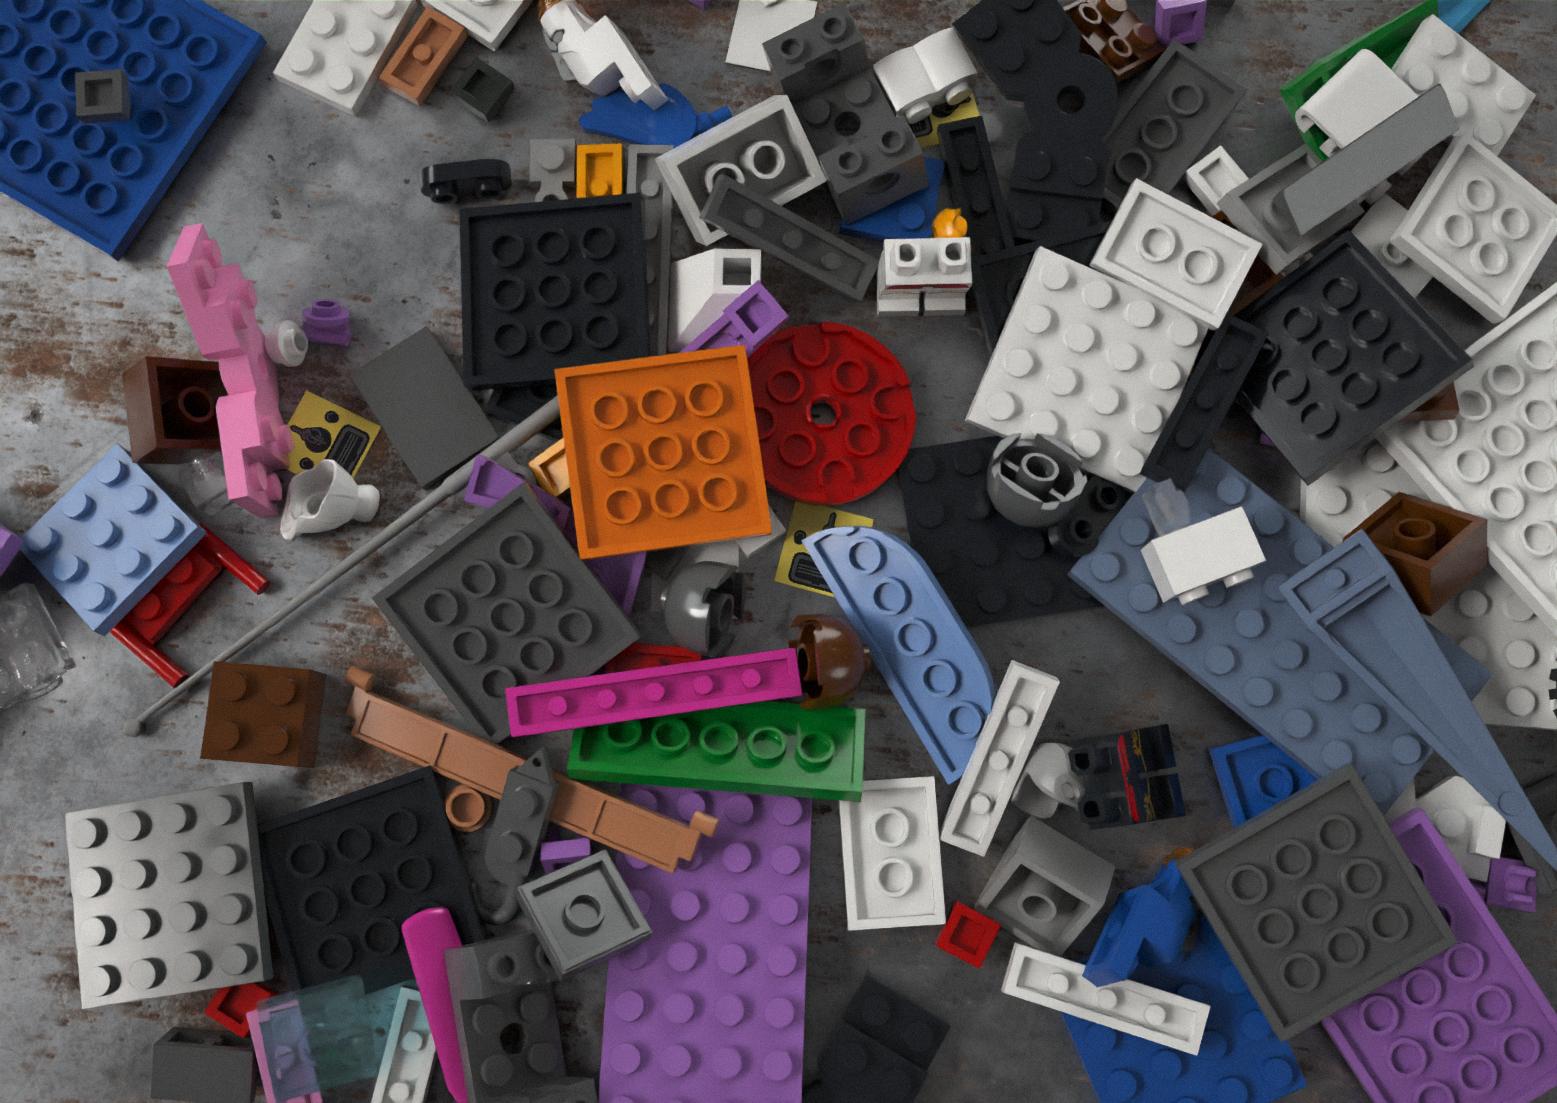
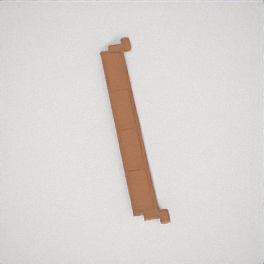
[345,666,720,874]

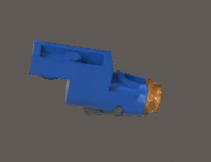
[1082,847,1203,987]

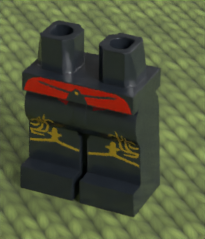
[1068,724,1186,830]

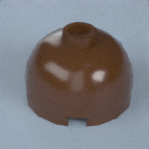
[787,614,871,710]

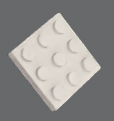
[1389,131,1557,324]

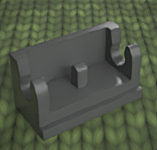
[151,1027,263,1103]

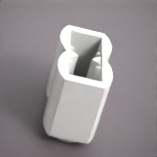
[872,28,978,124]

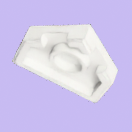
[1416,776,1506,882]

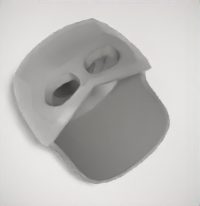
[1010,742,1086,819]

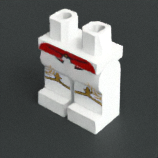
[876,237,972,317]

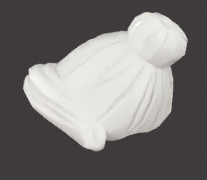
[280,459,380,541]

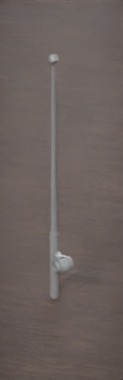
[123,395,560,737]

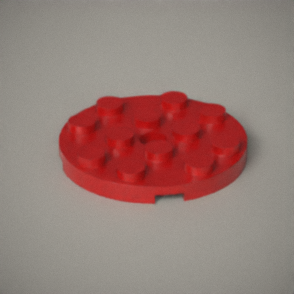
[747,322,916,506]

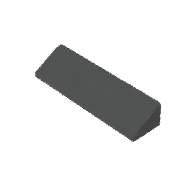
[1272,83,1459,237]

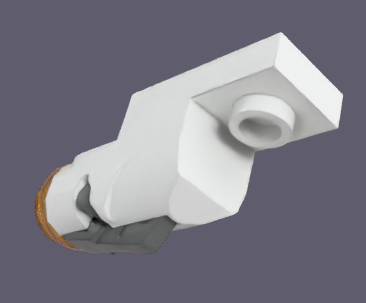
[537,0,668,111]

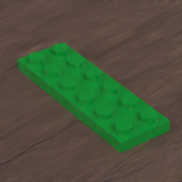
[567,701,866,802]

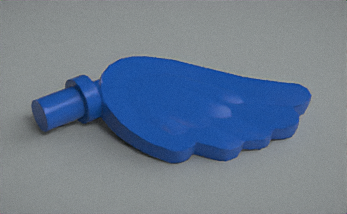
[579,83,733,148]

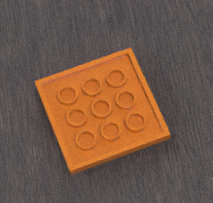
[554,345,772,561]

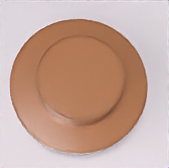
[444,784,493,832]

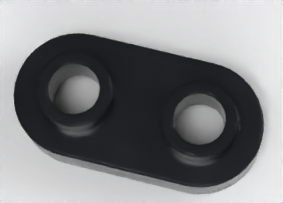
[419,159,512,204]
[1048,475,1126,558]

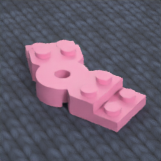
[167,223,294,519]

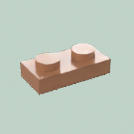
[379,6,468,107]

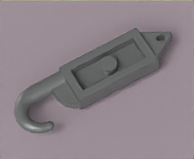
[471,746,560,926]

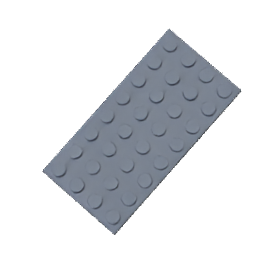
[1066,448,1494,816]

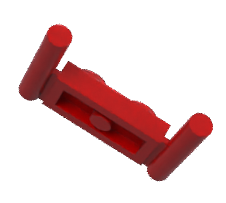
[109,522,271,689]

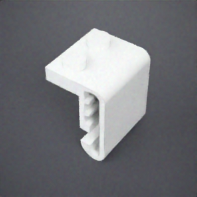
[1295,49,1423,206]

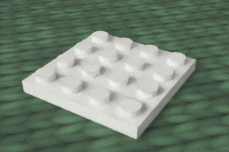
[965,246,1208,494]

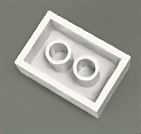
[655,95,827,246]

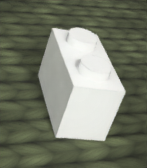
[1141,506,1266,605]

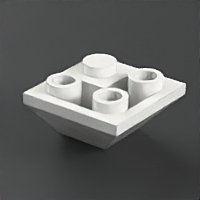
[668,248,762,354]

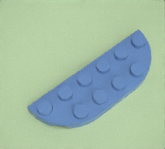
[801,525,996,785]

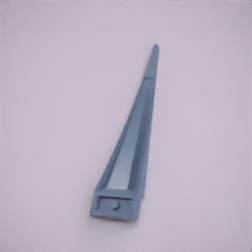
[1278,528,1557,871]

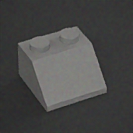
[973,816,1116,957]

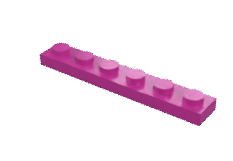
[505,647,802,738]

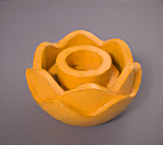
[932,207,972,251]

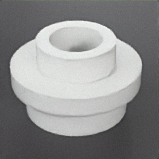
[265,320,308,367]

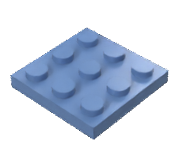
[20,443,207,637]

